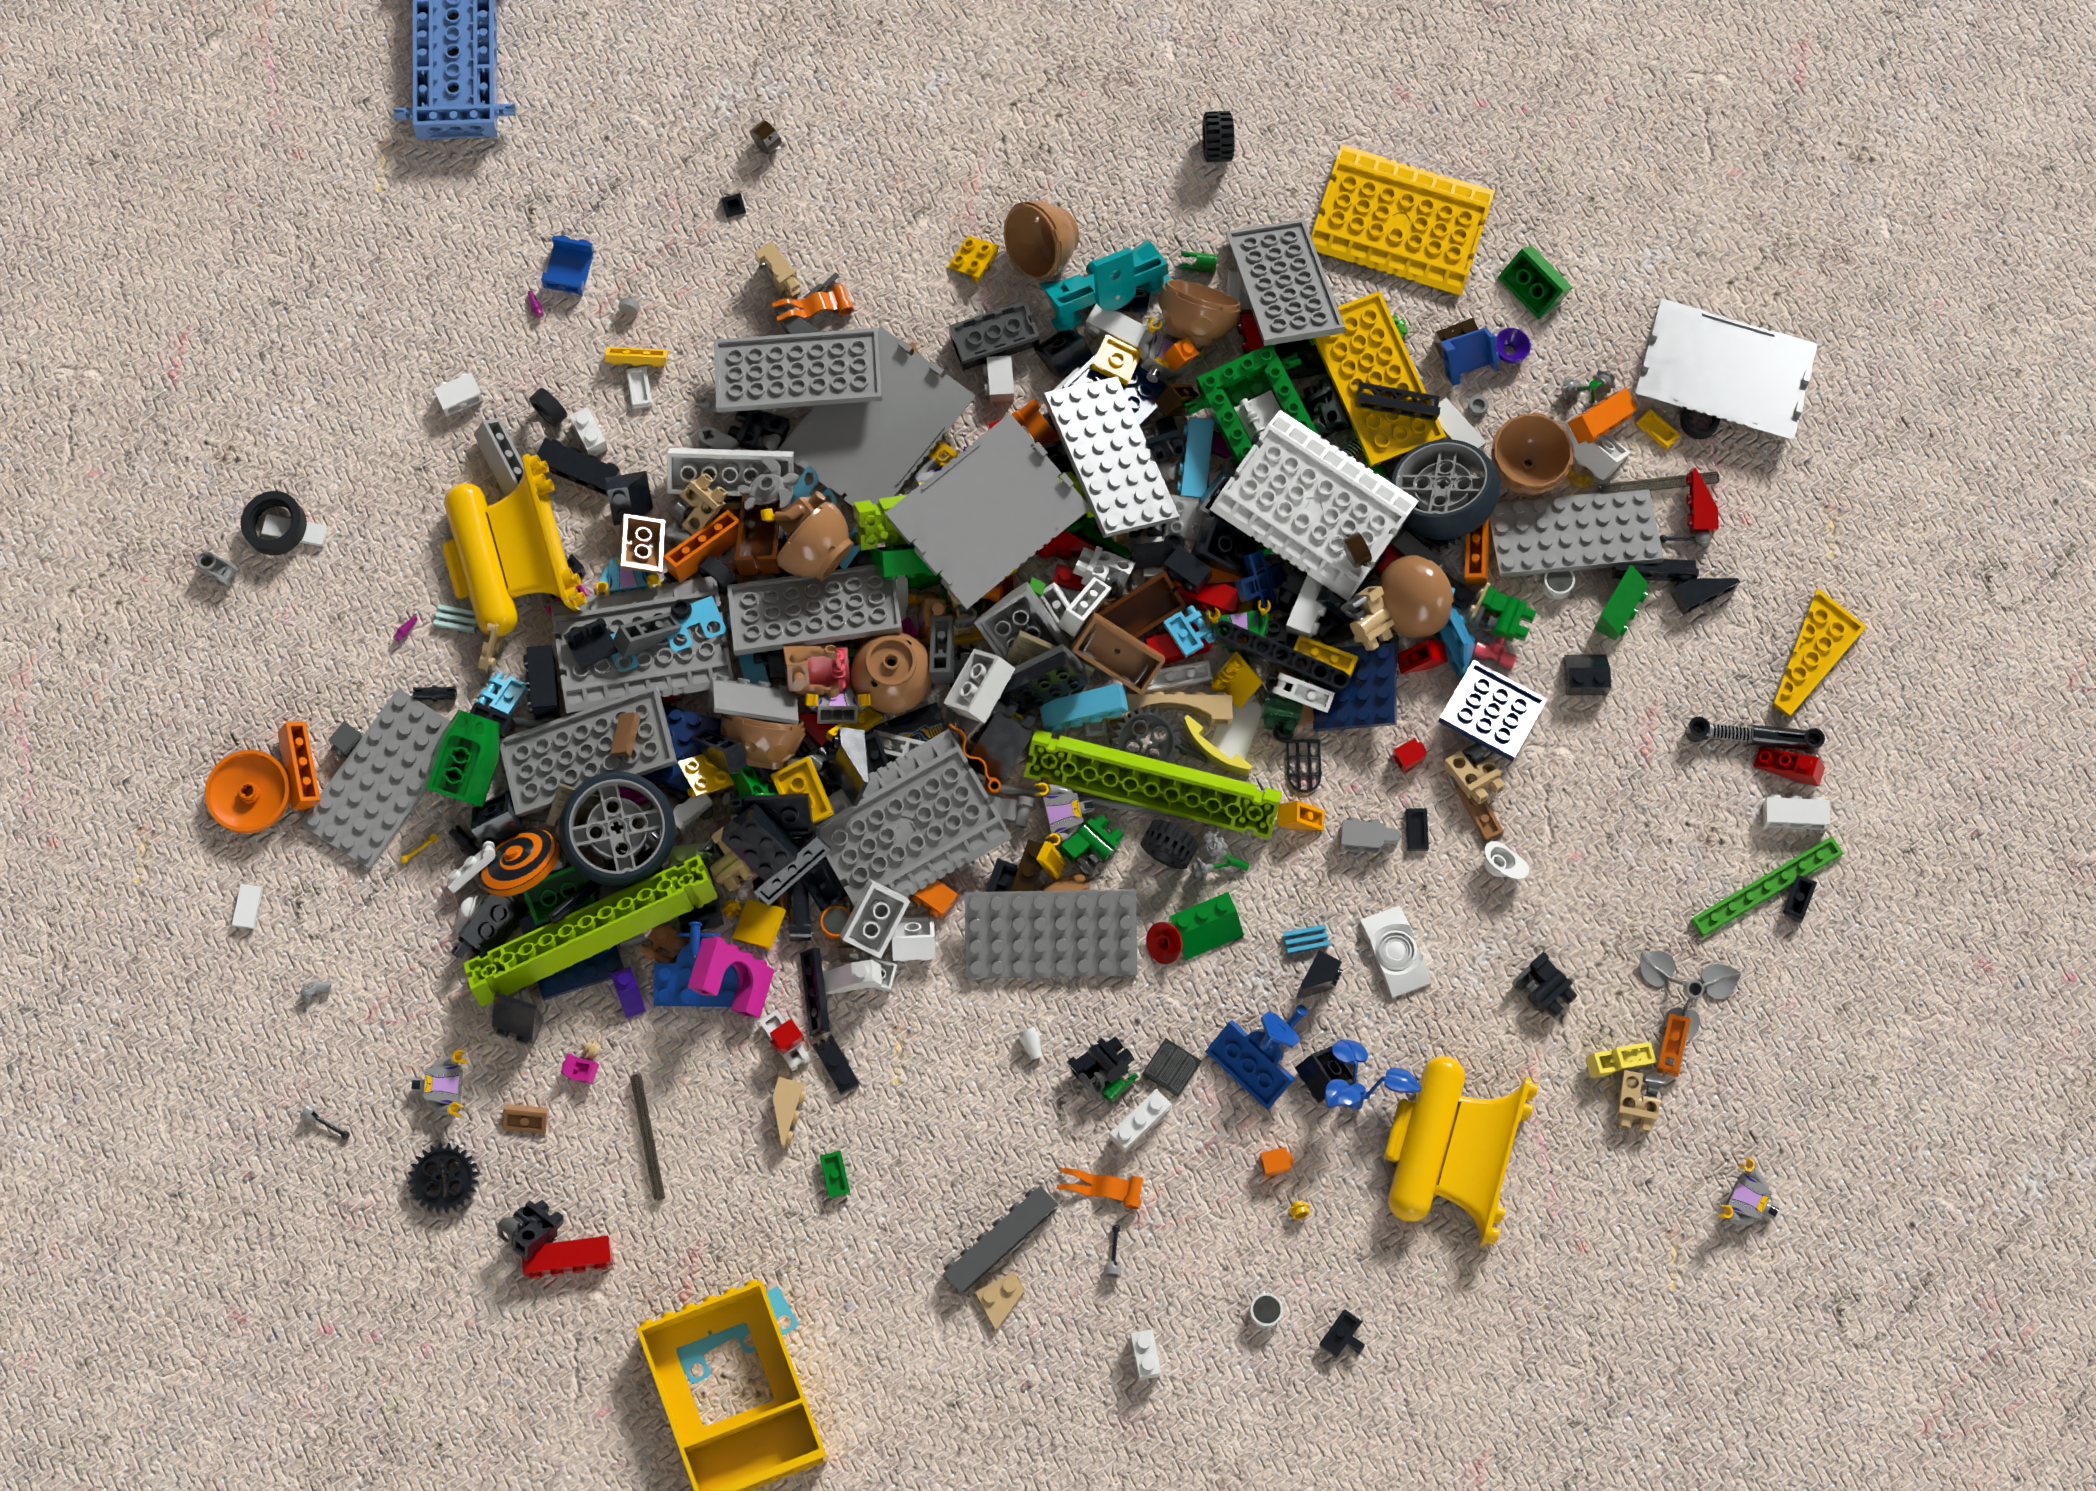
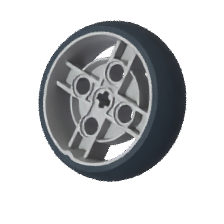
[1389,439,1500,540]
[559,771,676,887]

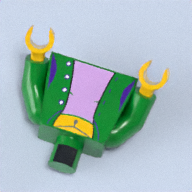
[1206,600,1271,661]

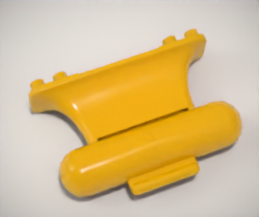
[442,454,587,637]
[1384,1056,1539,1247]

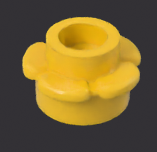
[721,899,742,918]
[1289,1201,1310,1220]

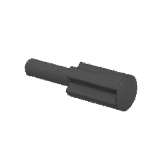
[804,273,839,298]
[1175,737,1208,762]

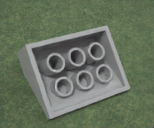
[974,582,1073,667]
[707,675,799,725]

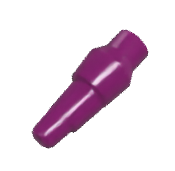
[528,290,543,318]
[393,615,418,642]

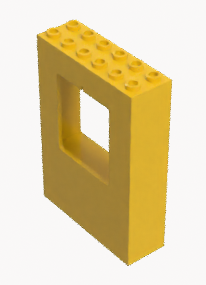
[636,1279,828,1491]

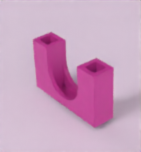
[688,936,775,1018]

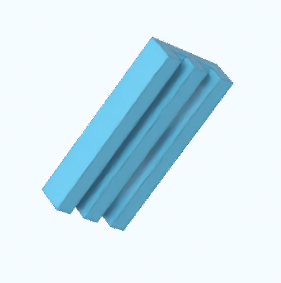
[1283,925,1330,955]

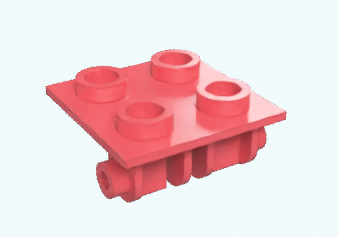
[807,647,850,692]

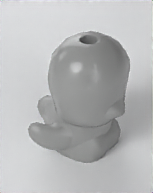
[664,521,692,547]

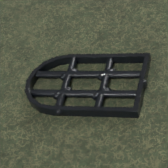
[1286,739,1322,793]

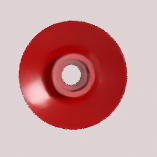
[1146,922,1182,964]

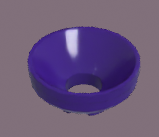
[1495,328,1531,364]

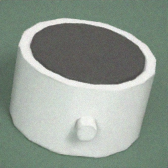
[1542,571,1575,600]
[1249,1291,1283,1331]

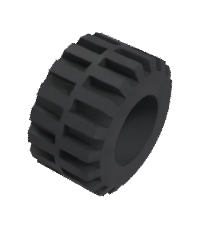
[1202,111,1235,162]
[1140,819,1199,869]

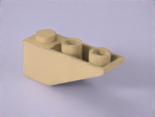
[772,1077,807,1149]

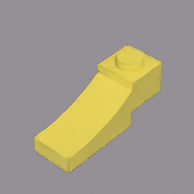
[1585,1042,1657,1078]

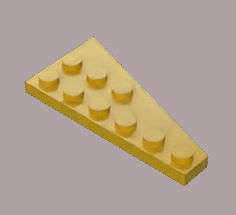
[1773,588,1867,718]

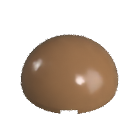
[1377,555,1453,638]

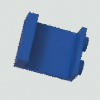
[541,235,594,295]
[1441,327,1500,386]

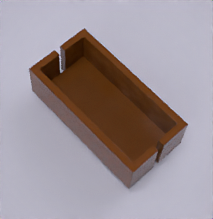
[735,495,788,575]
[1097,571,1187,651]

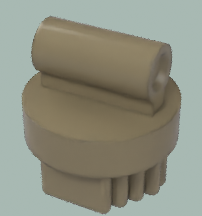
[837,937,862,962]

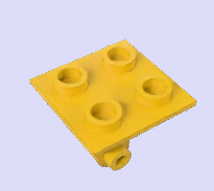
[947,236,1000,283]
[1211,651,1263,709]
[677,754,734,798]

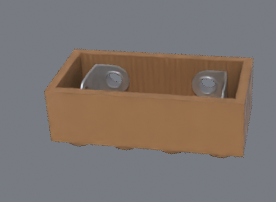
[1071,611,1165,695]

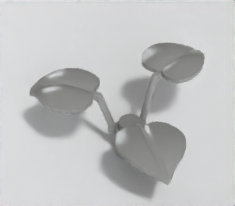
[1640,951,1741,1043]

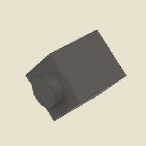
[328,721,362,758]

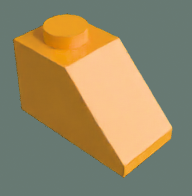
[1277,801,1325,831]

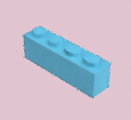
[1176,417,1214,498]
[1040,683,1129,733]

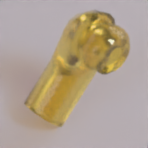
[1566,466,1593,488]

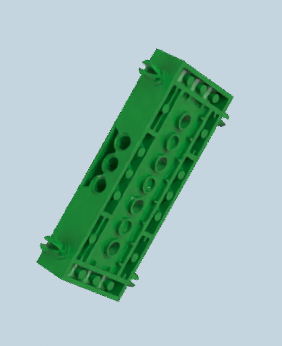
[1184,345,1319,565]

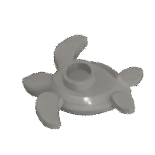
[737,457,799,510]

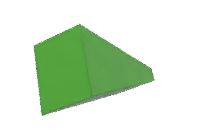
[1028,577,1046,597]

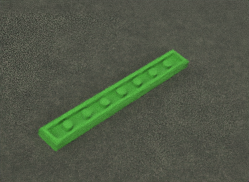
[1690,836,1844,938]

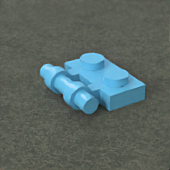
[1163,605,1215,658]
[476,672,527,716]

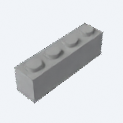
[473,418,523,497]

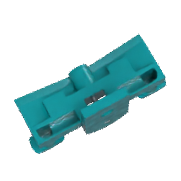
[1039,240,1171,331]

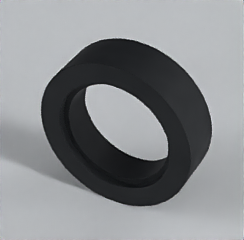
[240,491,307,556]

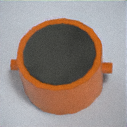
[821,906,850,941]

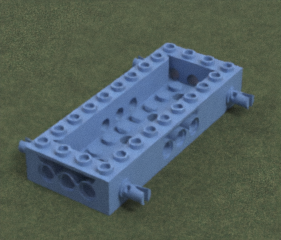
[394,0,516,140]

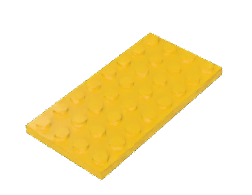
[1313,291,1446,467]

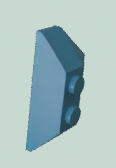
[1435,608,1475,680]

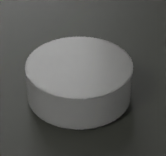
[618,298,640,316]
[1468,396,1489,417]

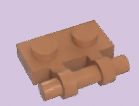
[639,923,690,963]

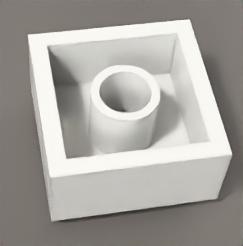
[871,958,898,993]

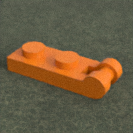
[1657,1014,1691,1077]

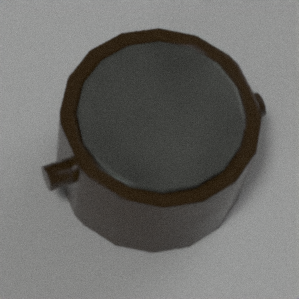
[749,120,782,154]
[1342,532,1372,568]

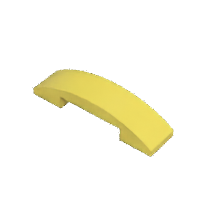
[1184,715,1253,776]

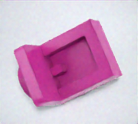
[561,1053,599,1084]

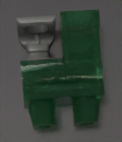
[1260,674,1309,734]

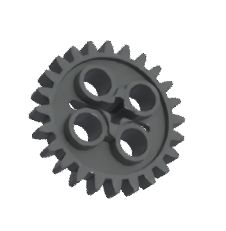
[1112,706,1181,763]

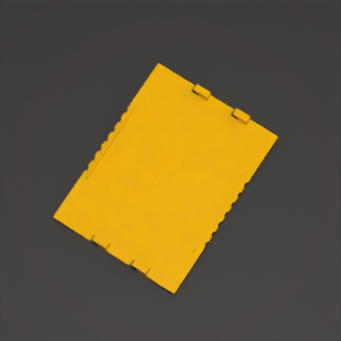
[1311,145,1495,296]

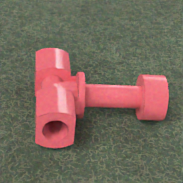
[1472,636,1517,670]

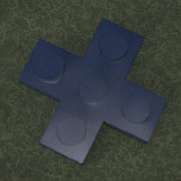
[1235,549,1286,614]

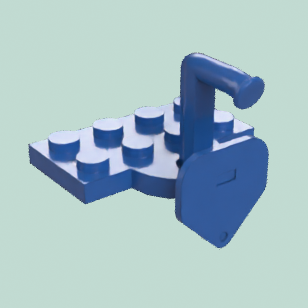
[654,922,738,1007]
[1205,1005,1308,1110]

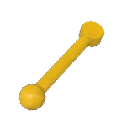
[400,833,438,863]

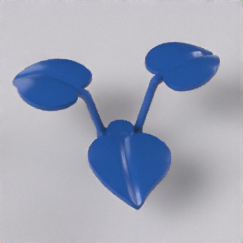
[1325,1039,1421,1110]

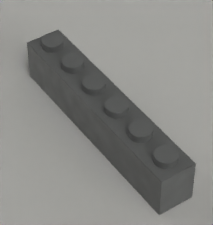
[943,1185,1058,1296]

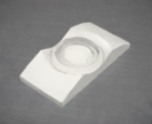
[1360,906,1432,998]

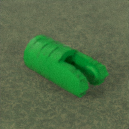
[1179,251,1217,273]
[1101,1065,1138,1103]

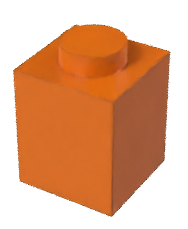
[1163,337,1199,372]
[1259,1147,1294,1178]

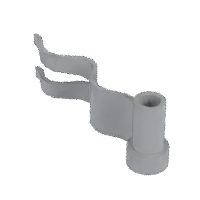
[987,793,1035,828]

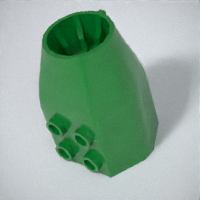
[422,710,500,807]

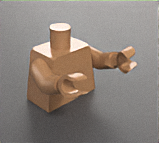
[783,644,839,698]

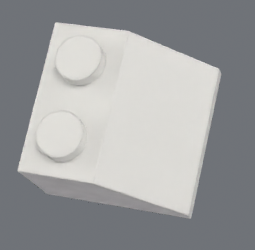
[892,915,936,962]

